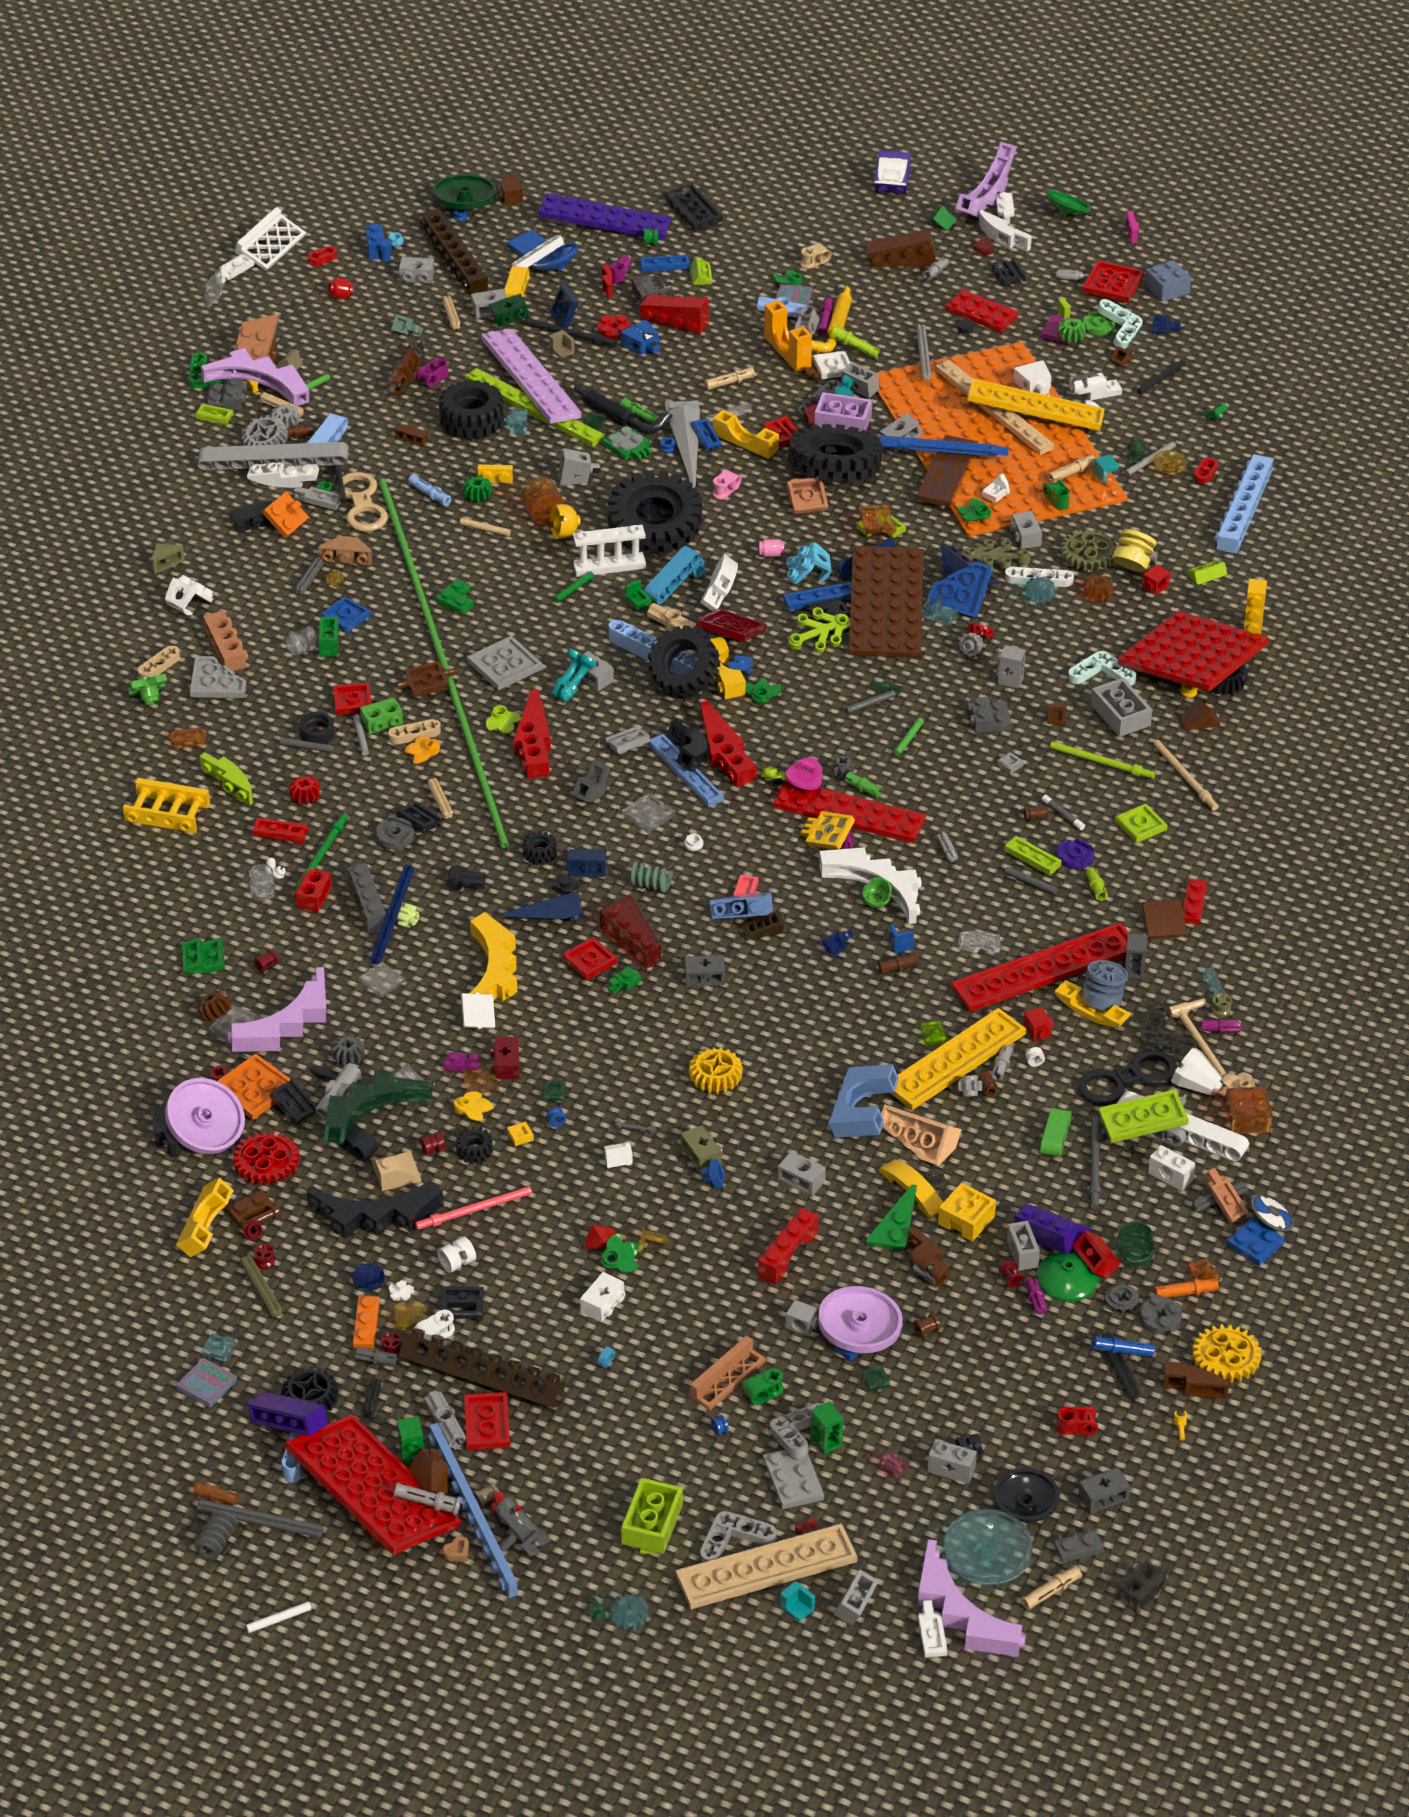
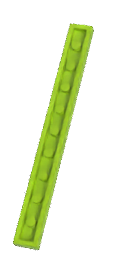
[465,368,604,447]

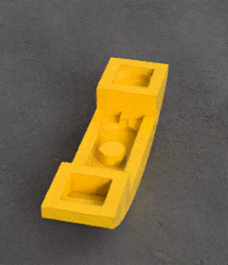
[1055,980,1131,1027]
[879,1159,943,1219]

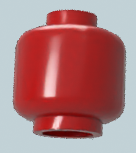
[328,278,353,300]

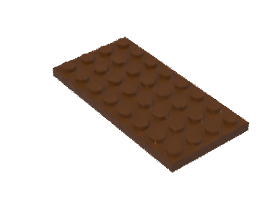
[849,546,924,658]

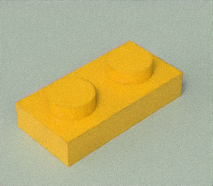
[478,465,513,483]

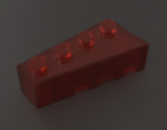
[599,894,661,970]

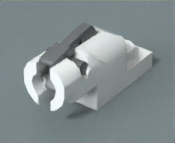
[1069,371,1122,400]

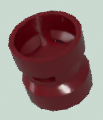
[420,1131,446,1156]

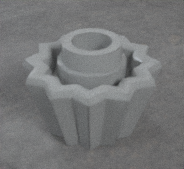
[958,633,983,657]

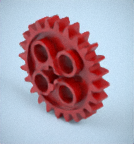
[233,1131,300,1186]

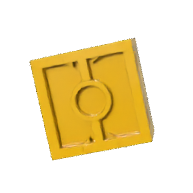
[938,1183,996,1242]

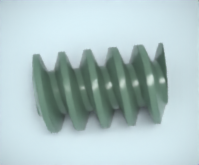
[631,861,673,893]

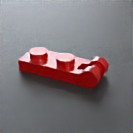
[252,818,309,845]

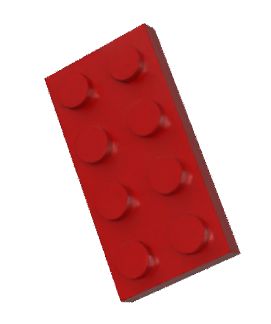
[945,290,1019,333]

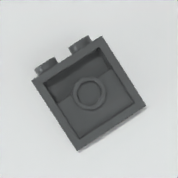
[207,378,247,410]
[967,697,1012,733]

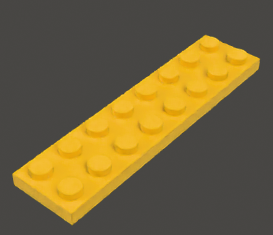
[967,379,1105,431]
[890,1008,1026,1110]

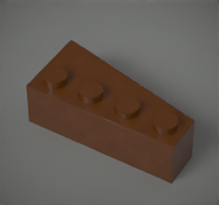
[866,229,937,267]

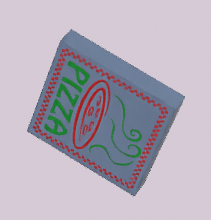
[776,284,813,305]
[176,1358,237,1408]

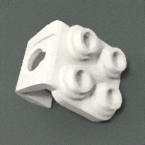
[165,575,213,615]

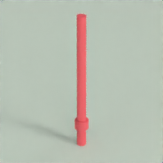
[415,1186,532,1230]

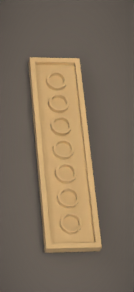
[676,1524,857,1609]

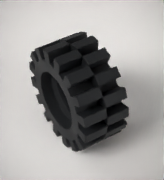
[523,831,557,865]
[456,1127,493,1164]

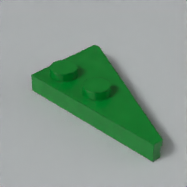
[866,1184,917,1251]

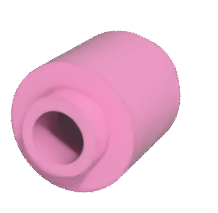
[759,539,784,557]

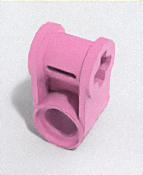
[712,470,742,500]

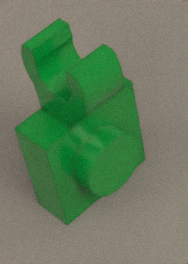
[608,966,642,994]

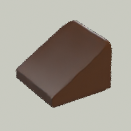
[1109,346,1134,367]

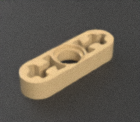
[138,646,180,679]
[388,719,441,744]

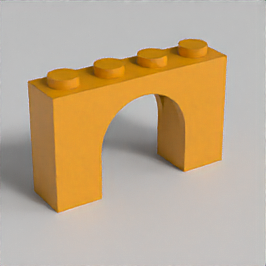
[764,300,812,372]

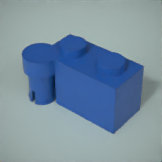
[366,224,392,262]

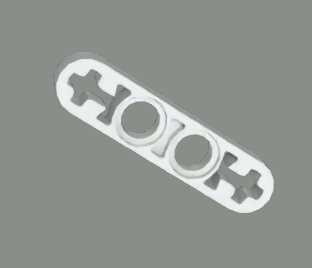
[512,235,564,267]
[1005,567,1074,587]

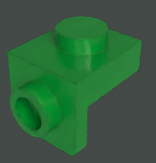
[625,580,652,610]

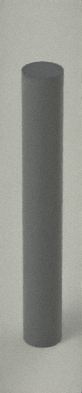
[845,690,896,714]
[280,737,335,753]
[1005,867,1058,895]

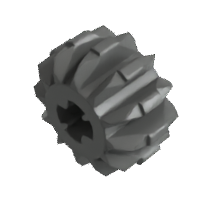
[331,1034,365,1066]

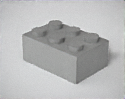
[1091,678,1152,737]

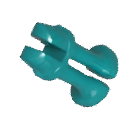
[551,648,597,702]

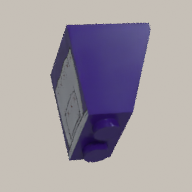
[875,150,911,194]

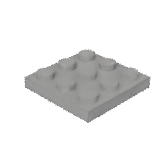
[467,636,543,690]

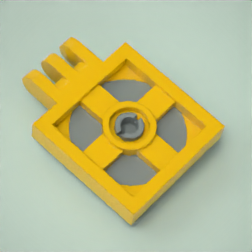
[800,811,855,850]

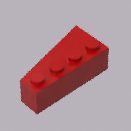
[640,294,709,335]

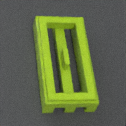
[195,404,234,425]

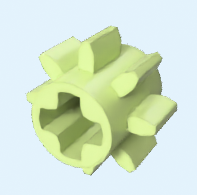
[395,903,419,928]

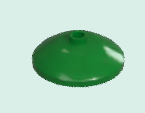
[1046,190,1091,216]
[1036,1252,1099,1302]

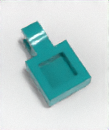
[833,375,854,397]

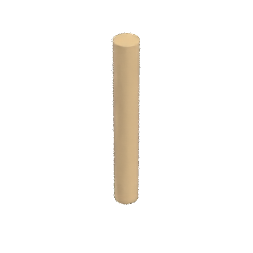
[460,518,511,536]

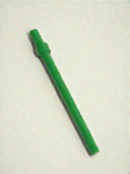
[294,813,349,890]

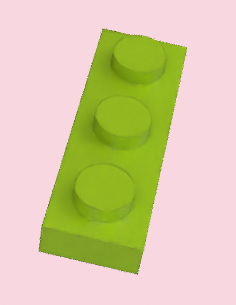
[1004,836,1062,876]

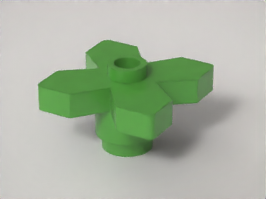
[127,674,167,705]

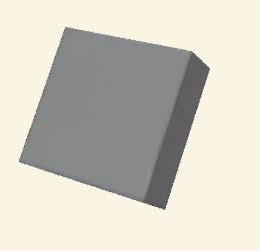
[997,752,1024,774]

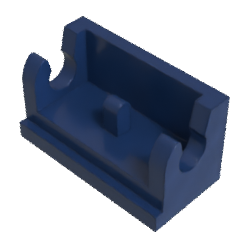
[568,849,607,877]

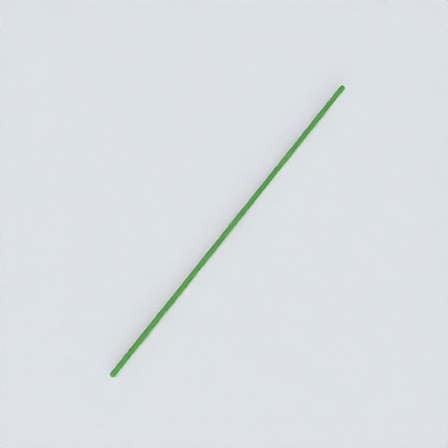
[379,478,509,848]

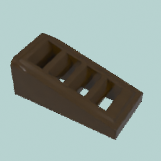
[741,911,784,940]

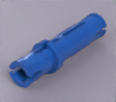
[1091,1336,1155,1357]

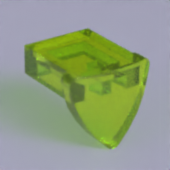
[921,1021,948,1046]

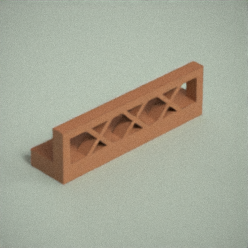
[690,1335,766,1411]

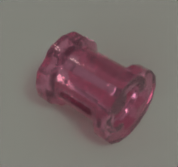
[879,1450,908,1479]

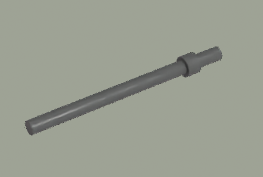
[1089,1116,1101,1210]

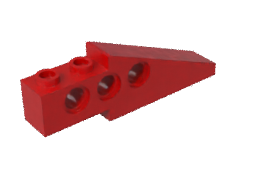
[514,689,551,778]
[701,700,757,787]

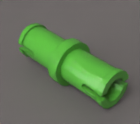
[844,772,882,798]

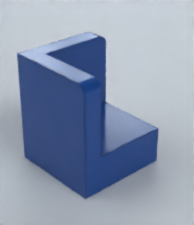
[889,924,914,953]

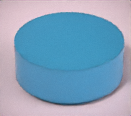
[597,1346,615,1368]

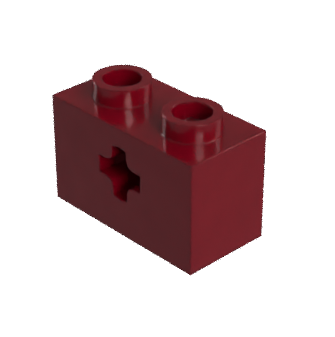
[491,1037,519,1079]

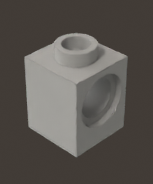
[786,1300,818,1336]

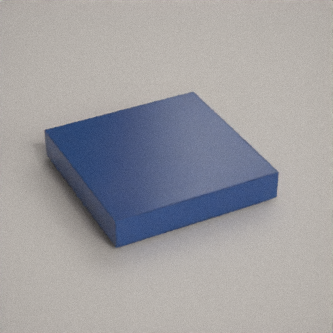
[507,230,547,257]
[320,596,371,633]

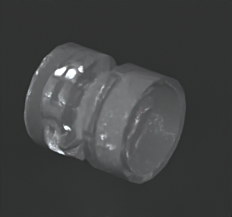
[285,626,319,657]
[249,864,275,901]

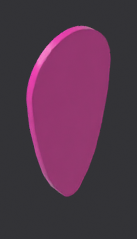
[785,757,823,790]

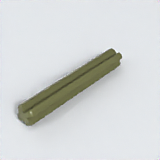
[241,1255,282,1318]

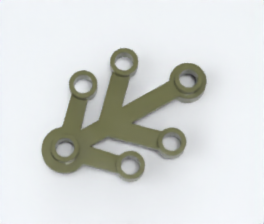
[962,539,1031,568]

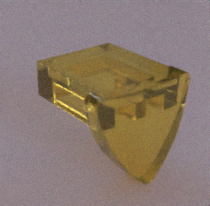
[638,1229,669,1253]

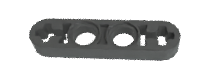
[798,380,841,421]

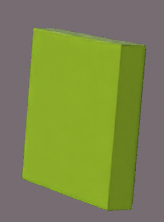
[1115,804,1168,843]

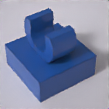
[701,1159,725,1189]

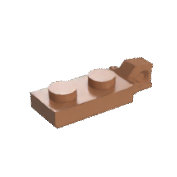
[1204,1167,1248,1224]

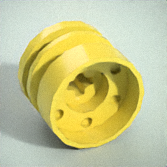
[1112,529,1157,572]

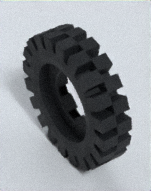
[788,424,883,483]
[608,470,702,554]

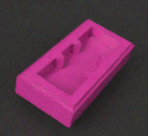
[1126,211,1139,243]

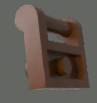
[227,1190,281,1231]

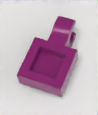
[443,1052,481,1072]

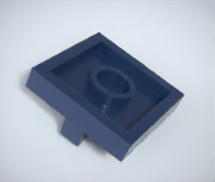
[550,284,578,328]

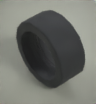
[299,712,334,744]

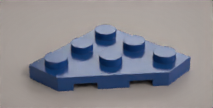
[927,561,993,618]

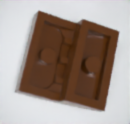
[1142,899,1187,939]

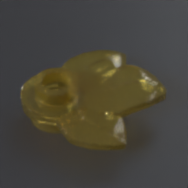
[394,1302,428,1330]

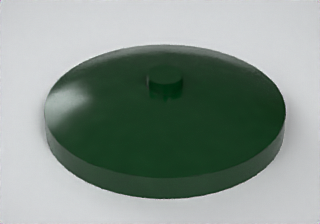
[433,174,497,209]

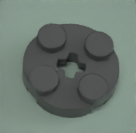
[377,818,414,851]
[1140,1295,1182,1334]

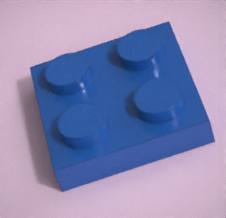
[1226,1218,1285,1266]

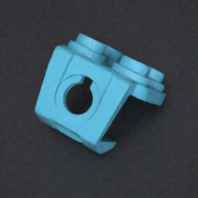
[786,542,831,584]

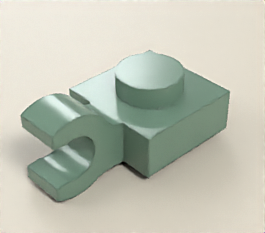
[391,314,423,335]

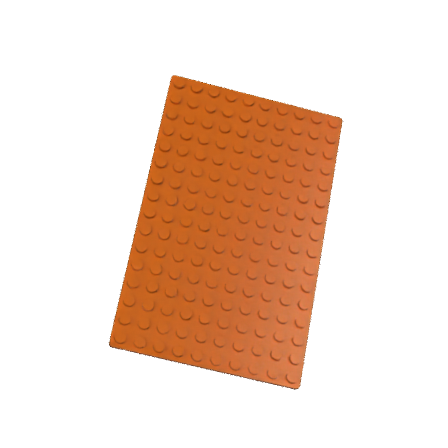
[876,342,1127,536]

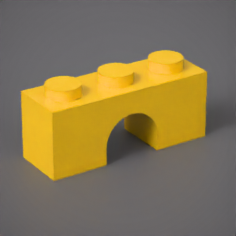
[1244,579,1267,634]

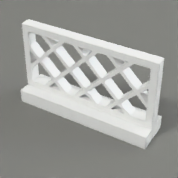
[235,207,306,271]

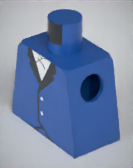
[621,320,660,355]

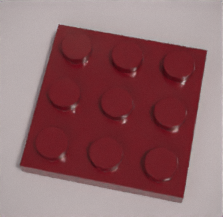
[696,608,767,643]

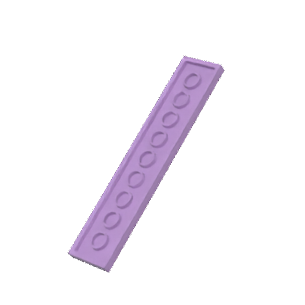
[481,329,581,424]

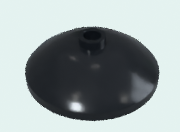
[994,1468,1060,1522]

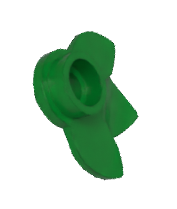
[773,269,803,286]
[958,498,991,521]
[746,678,781,703]
[601,1234,639,1273]

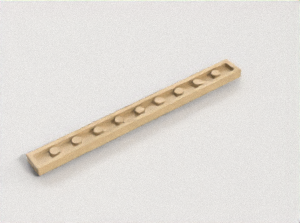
[936,360,1054,455]

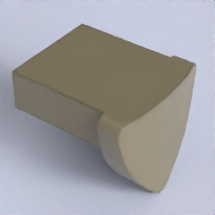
[276,349,303,371]

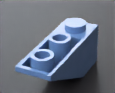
[710,892,773,919]

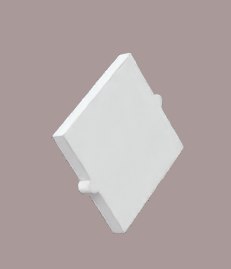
[461,992,495,1030]

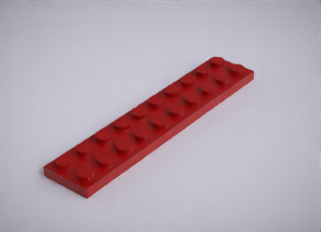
[951,922,1130,1012]

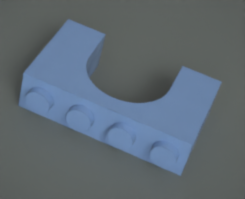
[828,1064,899,1138]

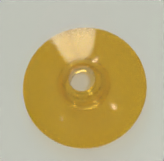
[1154,450,1188,473]

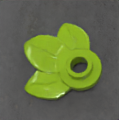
[486,706,521,734]
[761,768,787,781]

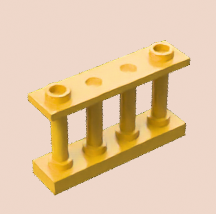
[123,778,210,833]

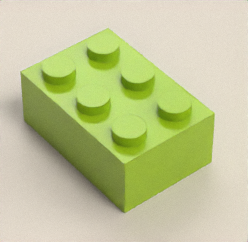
[621,1478,683,1554]

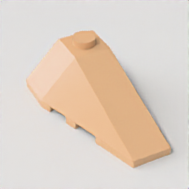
[881,1104,962,1165]

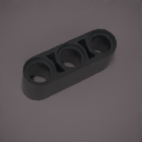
[230,501,274,532]
[324,1114,379,1161]

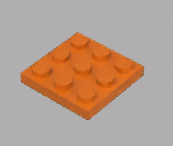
[217,1054,290,1120]

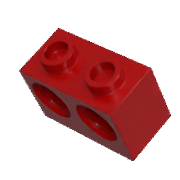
[294,868,332,912]

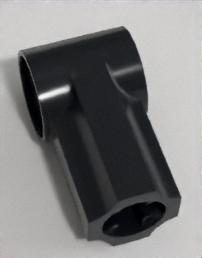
[446,865,486,891]

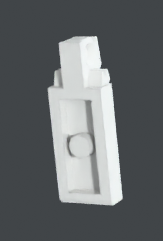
[996,192,1014,224]
[214,254,254,285]
[918,1600,947,1658]

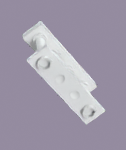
[573,525,646,577]

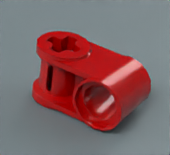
[1056,1406,1098,1435]

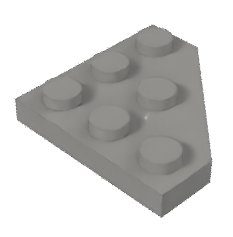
[190,656,247,698]

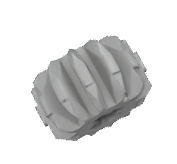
[271,404,300,428]

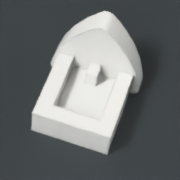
[982,474,1010,503]
[604,1141,632,1168]

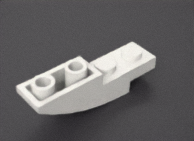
[979,210,1032,252]
[247,462,319,488]
[700,554,738,611]

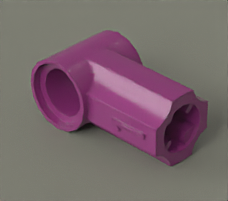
[610,255,632,284]

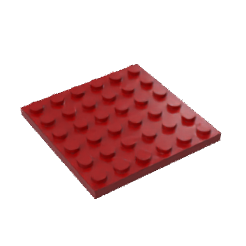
[1117,611,1269,692]

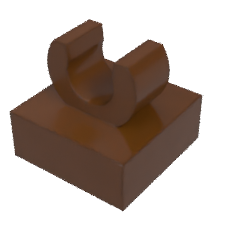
[1047,704,1067,725]

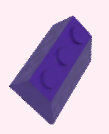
[1014,1204,1091,1254]

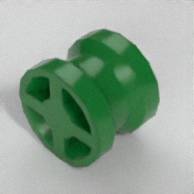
[644,228,658,245]

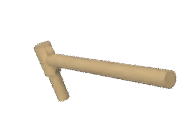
[1167,998,1226,1077]

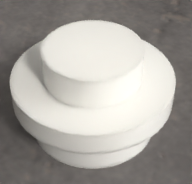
[684,834,703,851]

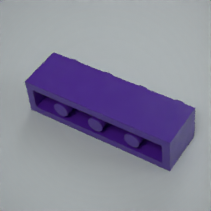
[247,1392,328,1436]

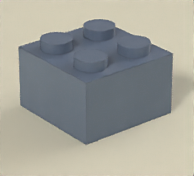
[1145,260,1191,302]

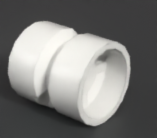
[437,1236,476,1273]

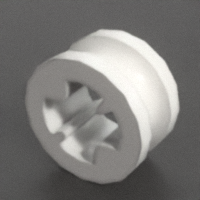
[1025,1047,1045,1067]

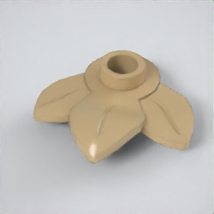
[1218,1072,1256,1097]

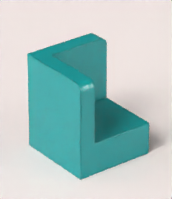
[1094,455,1119,483]
[780,1581,815,1622]

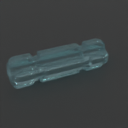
[1203,967,1225,996]

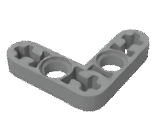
[770,1403,823,1458]
[700,1511,777,1563]

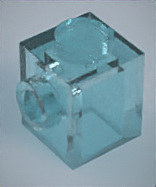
[507,408,528,435]

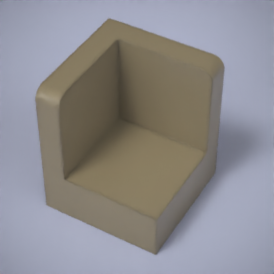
[549,330,575,358]

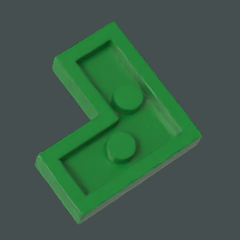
[435,579,474,615]

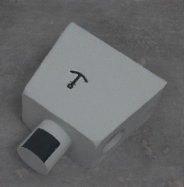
[558,449,600,485]

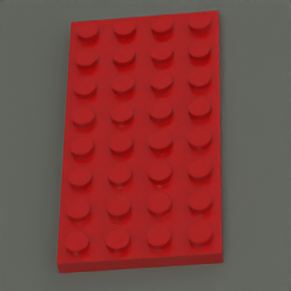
[284,1414,461,1555]

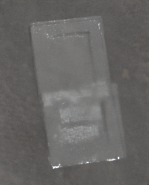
[959,931,1001,954]

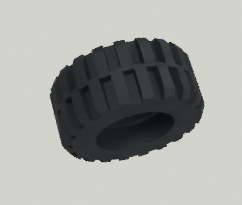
[439,380,504,440]
[648,626,721,699]

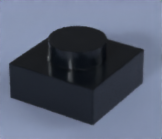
[552,874,579,895]

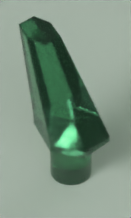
[873,681,903,693]
[589,1595,606,1622]

